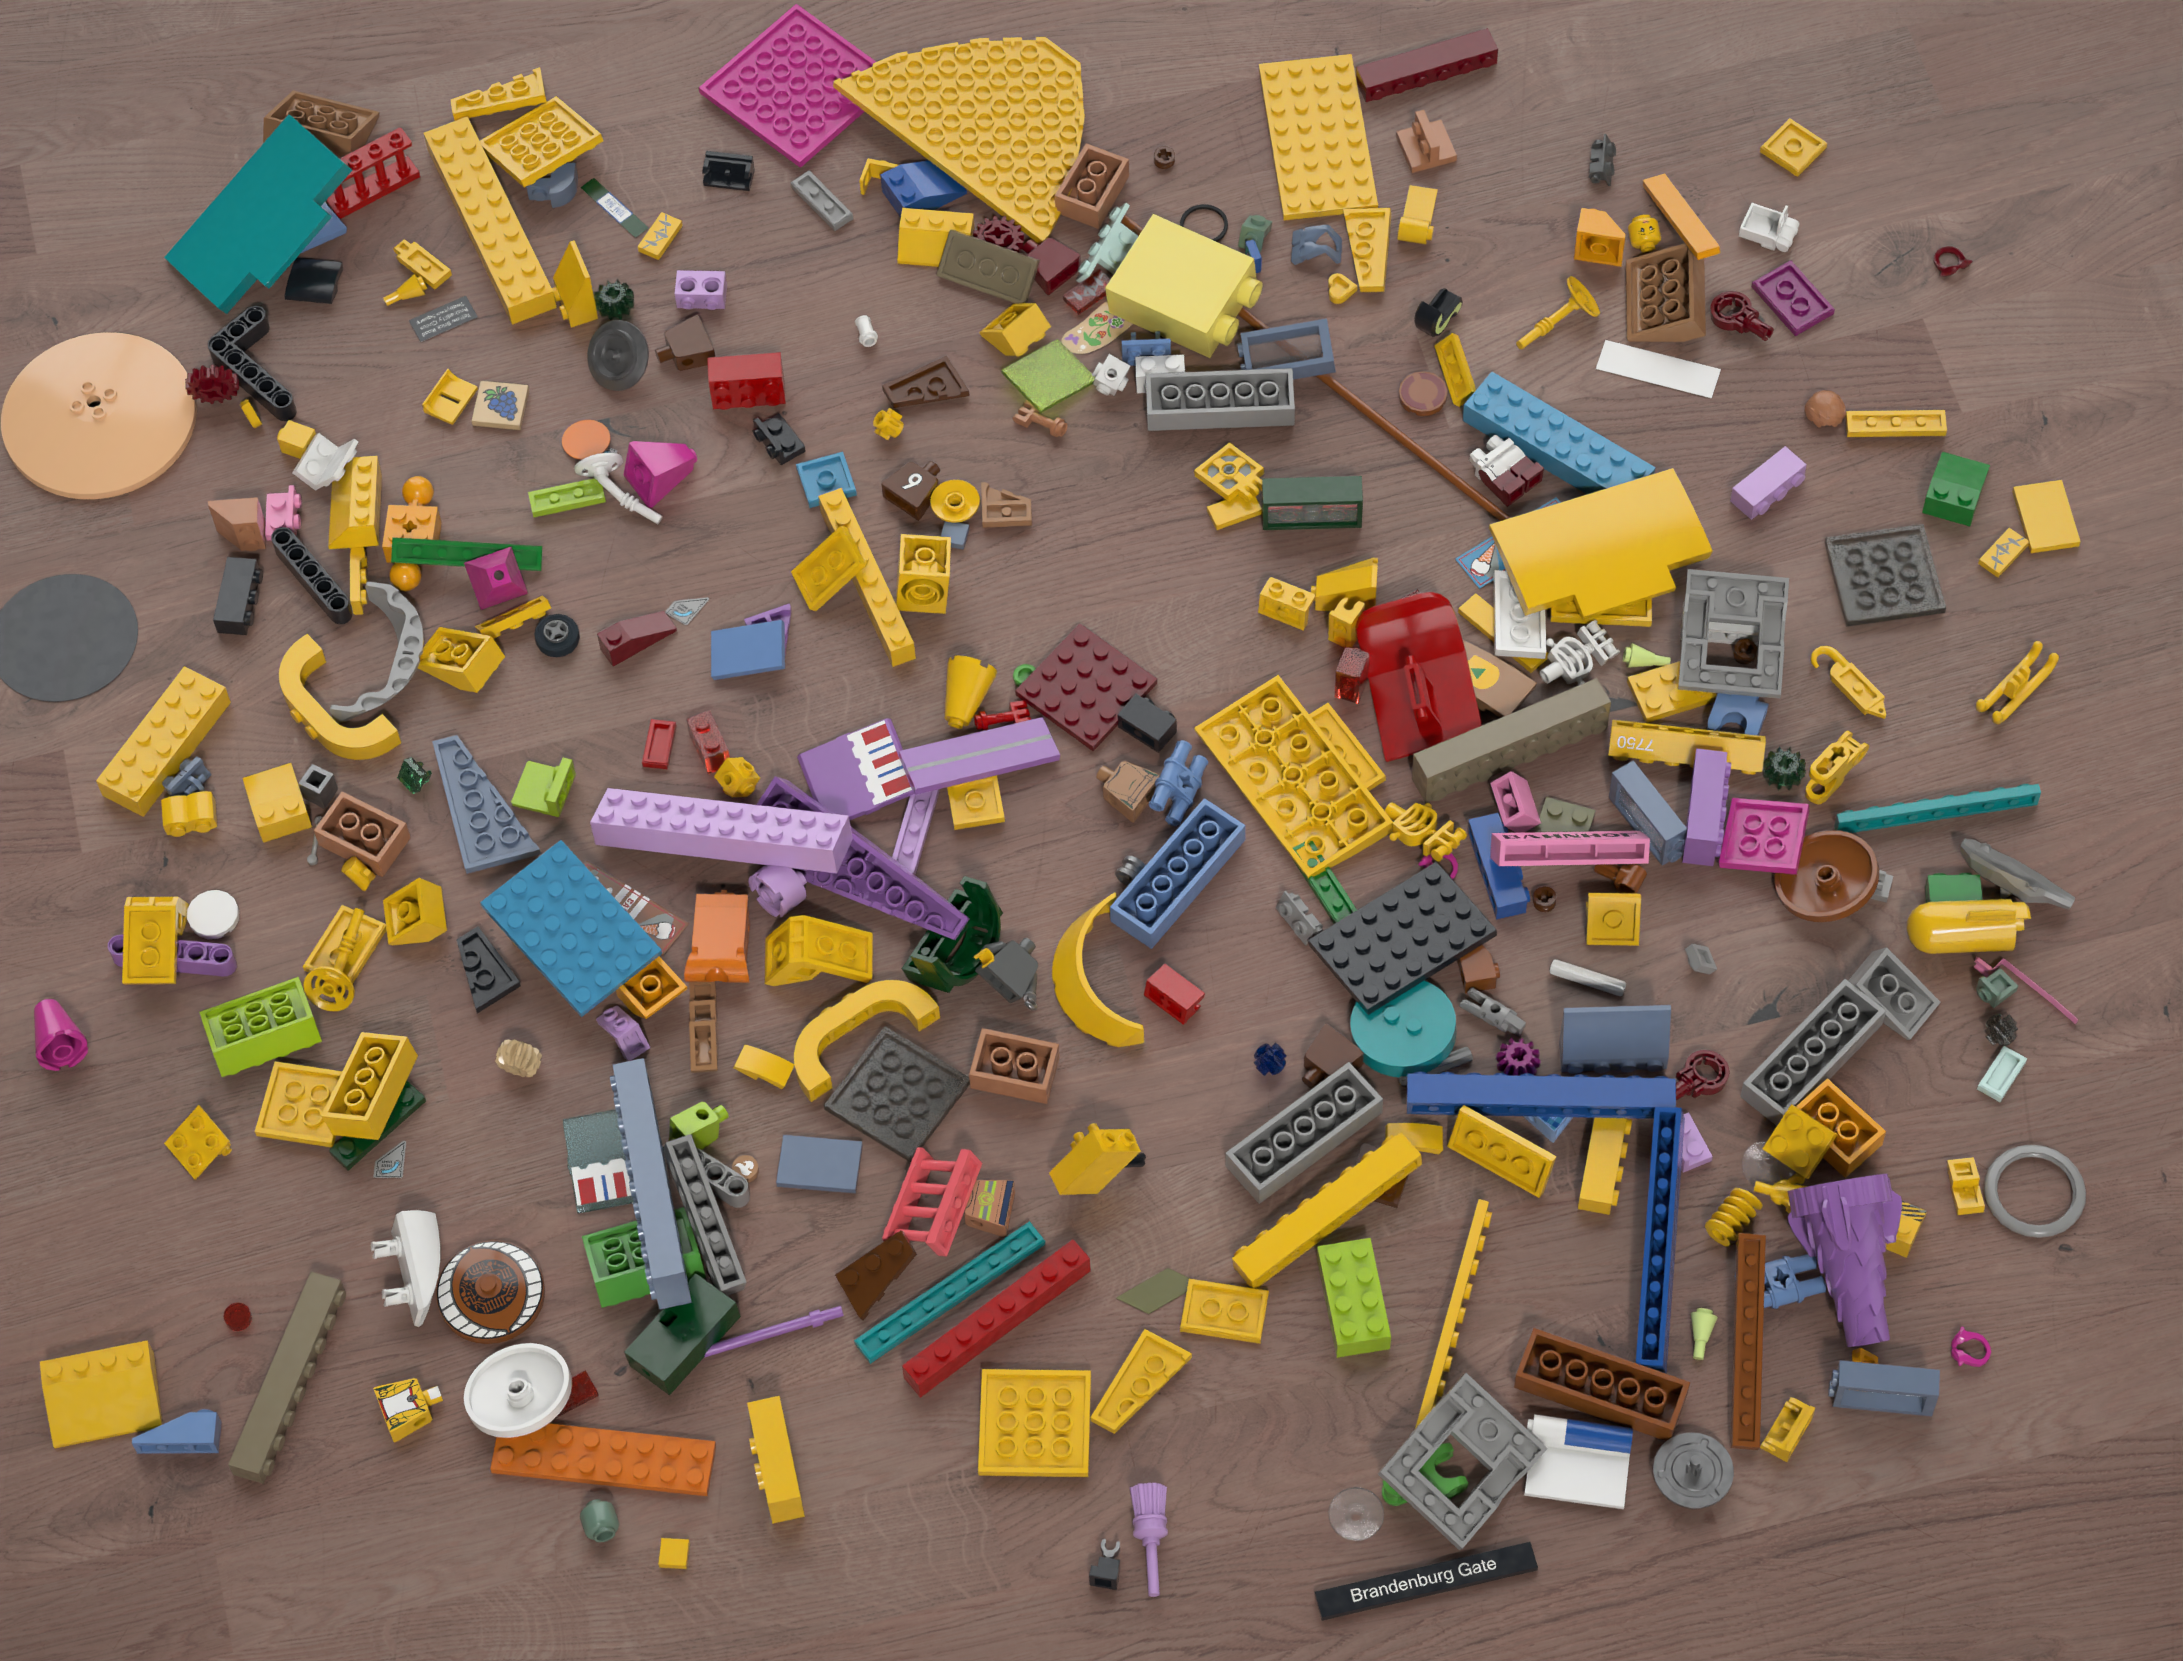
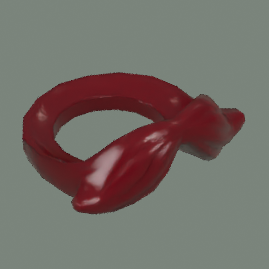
[1934,246,1973,277]

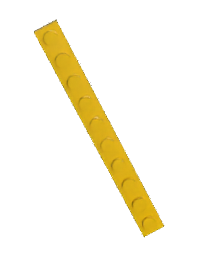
[1415,1199,1492,1428]

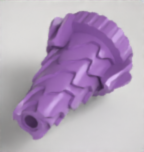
[1787,1174,1902,1347]

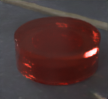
[223,1303,252,1331]

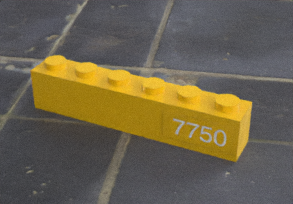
[1608,720,1766,775]

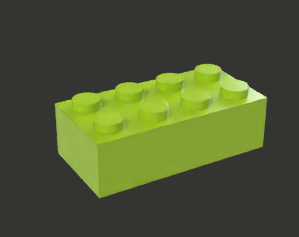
[1317,1238,1391,1358]

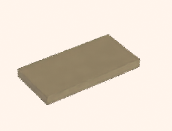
[936,230,1040,304]

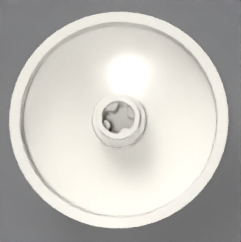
[464,1343,572,1438]

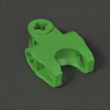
[1382,1443,1468,1506]

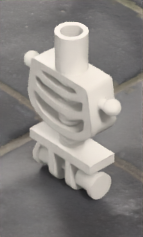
[1540,620,1620,686]

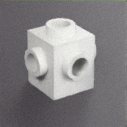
[1092,354,1130,396]

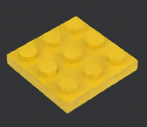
[255,1061,342,1148]

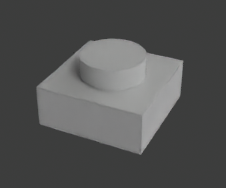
[1685,944,1717,974]

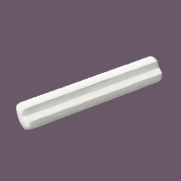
[1550,959,1626,996]

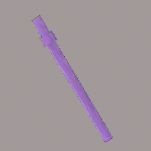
[704,1306,844,1358]

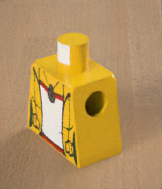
[373,1378,443,1442]

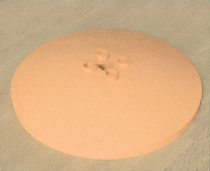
[1,333,197,499]

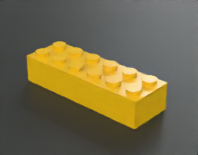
[96,666,231,817]

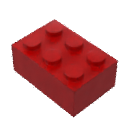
[707,352,786,410]

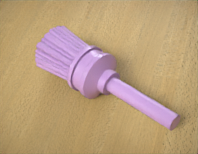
[1130,1483,1168,1597]

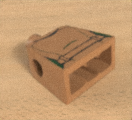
[1096,761,1160,823]

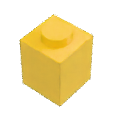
[277,420,316,459]

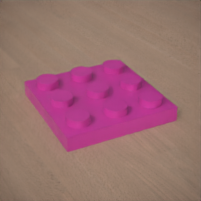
[1719,798,1810,875]

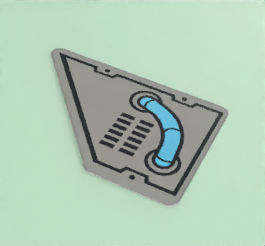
[665,597,709,625]
[373,1141,406,1178]

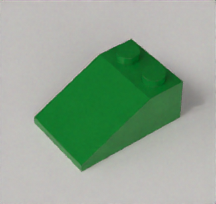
[1922,452,1990,527]

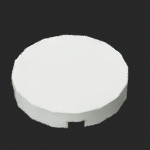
[187,890,239,939]

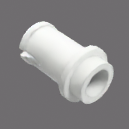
[855,315,878,347]

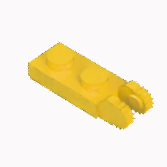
[350,547,368,615]

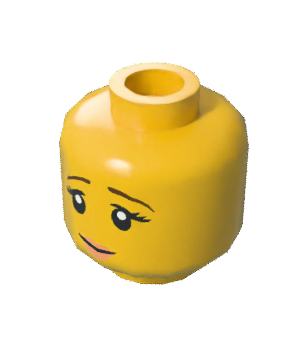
[1628,215,1661,252]

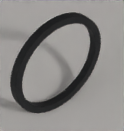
[1180,204,1228,242]

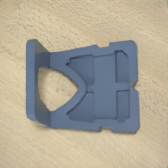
[1291,225,1342,265]

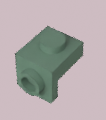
[1238,215,1272,252]
[1976,968,2018,1008]

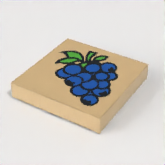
[472,381,529,430]

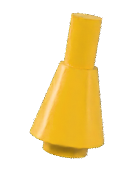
[383,274,428,306]

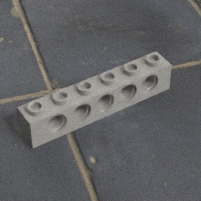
[663,1134,747,1296]

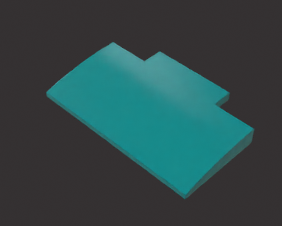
[164,114,352,314]

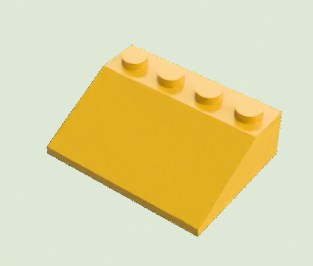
[40,1340,162,1448]

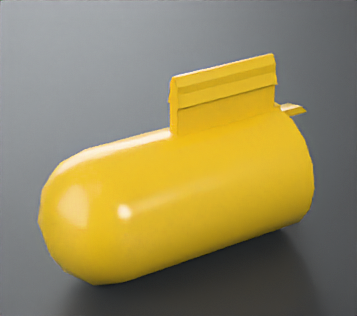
[1907,899,2031,954]

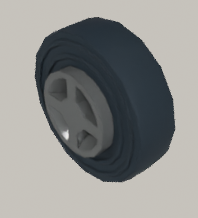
[534,614,580,658]

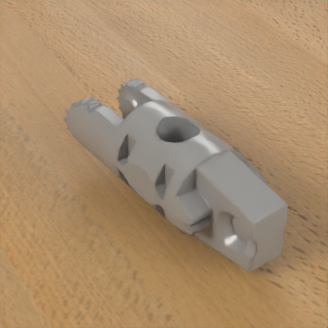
[1459,987,1526,1036]

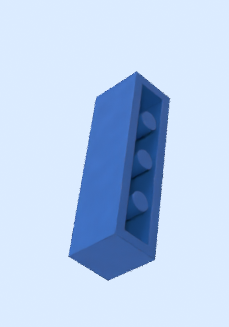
[1467,813,1530,920]

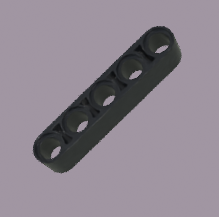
[271,527,352,625]

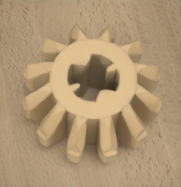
[495,1039,542,1077]

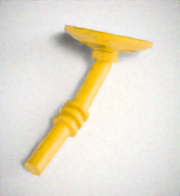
[1516,276,1600,350]
[303,908,365,1011]

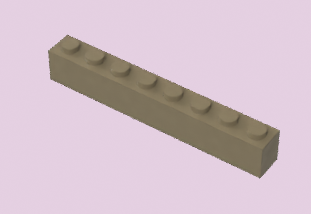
[228,1272,346,1484]

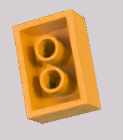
[1796,1078,1886,1178]

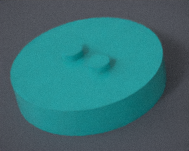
[1350,981,1457,1077]

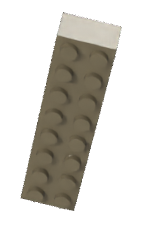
[1412,678,1611,803]

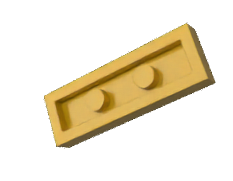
[1434,333,1476,407]
[475,595,551,639]

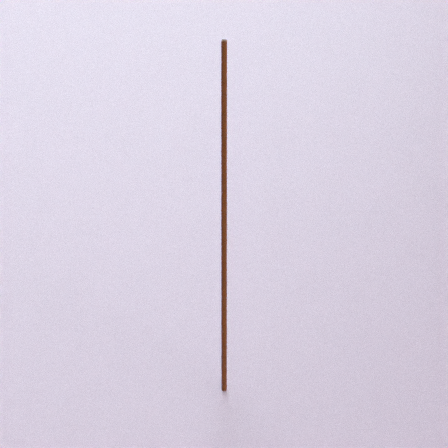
[1120,215,1511,521]

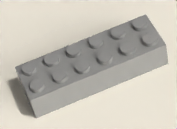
[1146,368,1295,431]
[1740,979,1886,1126]
[1225,1062,1383,1204]

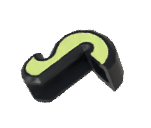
[1414,288,1463,337]

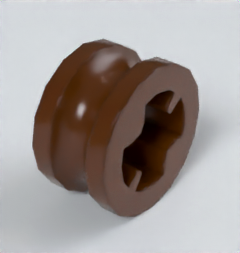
[1154,146,1175,169]
[1733,639,1757,665]
[1533,886,1557,913]

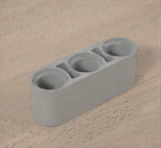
[696,1148,750,1208]

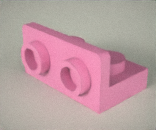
[265,485,302,541]

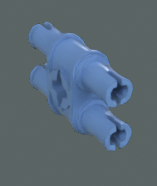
[1148,740,1209,826]
[1734,1254,1826,1309]

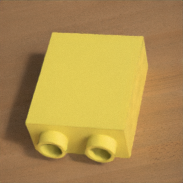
[1105,214,1263,358]

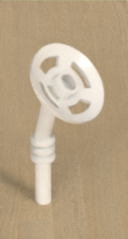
[574,453,663,525]

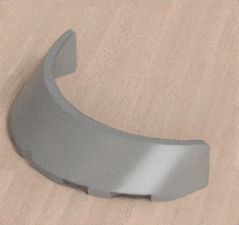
[330,582,424,723]

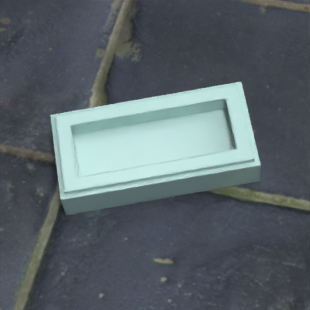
[1977,1046,2027,1102]

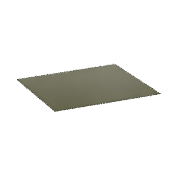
[1116,1268,1190,1314]

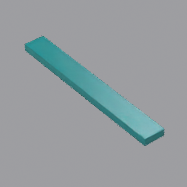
[854,1221,1046,1364]

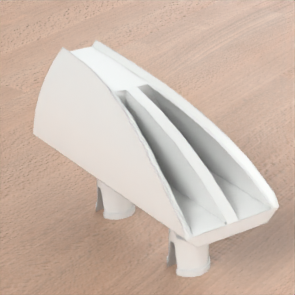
[371,1210,440,1327]

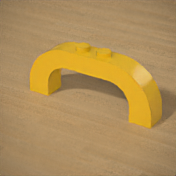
[279,634,401,760]
[794,980,940,1102]

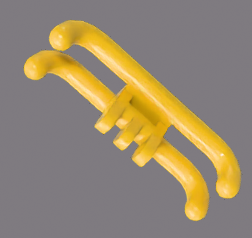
[1976,641,2059,724]

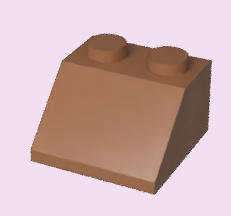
[208,497,266,551]

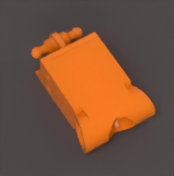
[684,890,750,983]

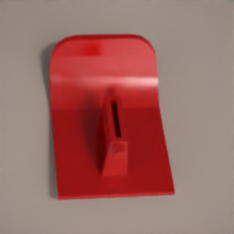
[1355,592,1482,762]

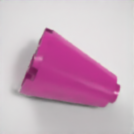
[34,999,88,1071]

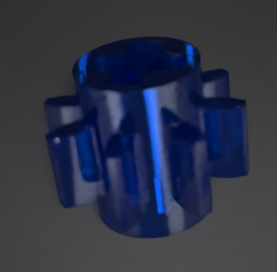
[1254,1043,1287,1076]

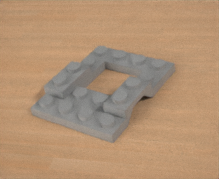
[1678,569,1789,699]
[1378,1373,1548,1550]

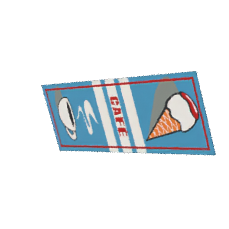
[1455,497,1561,589]

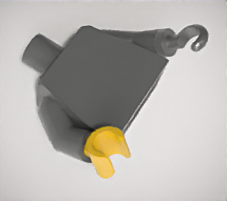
[974,938,1039,1011]

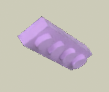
[892,789,940,875]

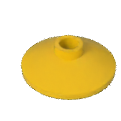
[930,480,980,523]

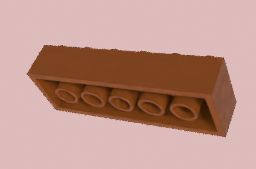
[1514,1328,1690,1441]

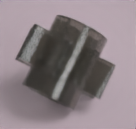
[1984,1014,2018,1046]

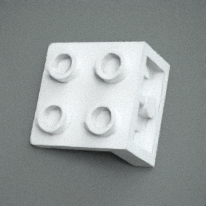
[292,433,358,490]

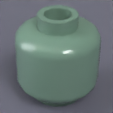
[580,1499,620,1542]

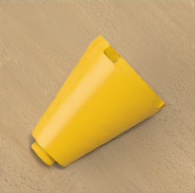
[944,655,997,729]

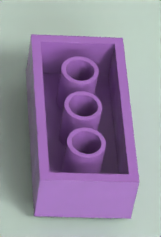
[1682,748,1731,866]

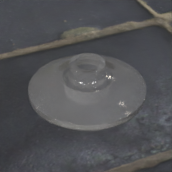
[1742,1141,1795,1186]
[1329,1487,1384,1541]

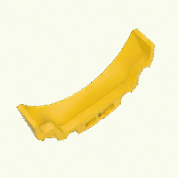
[1052,892,1144,1047]

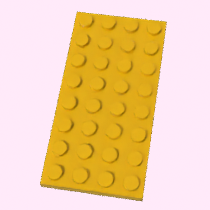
[1259,54,1378,221]

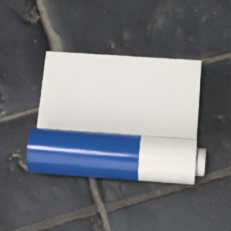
[1524,1414,1633,1509]

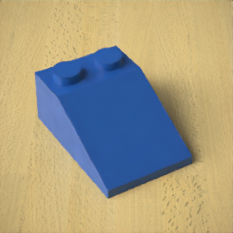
[880,161,967,217]

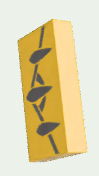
[637,212,683,260]
[1978,528,2029,578]

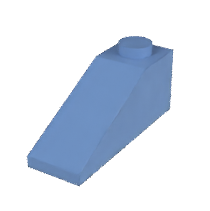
[132,1409,222,1454]

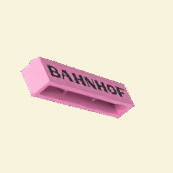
[1490,831,1650,866]

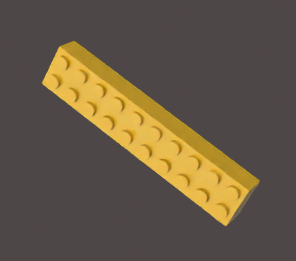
[424,117,557,325]

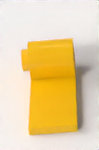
[1398,185,1438,244]

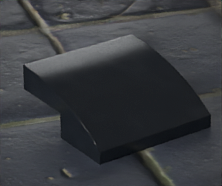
[284,258,343,304]

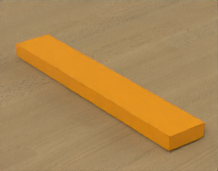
[1643,173,1720,260]

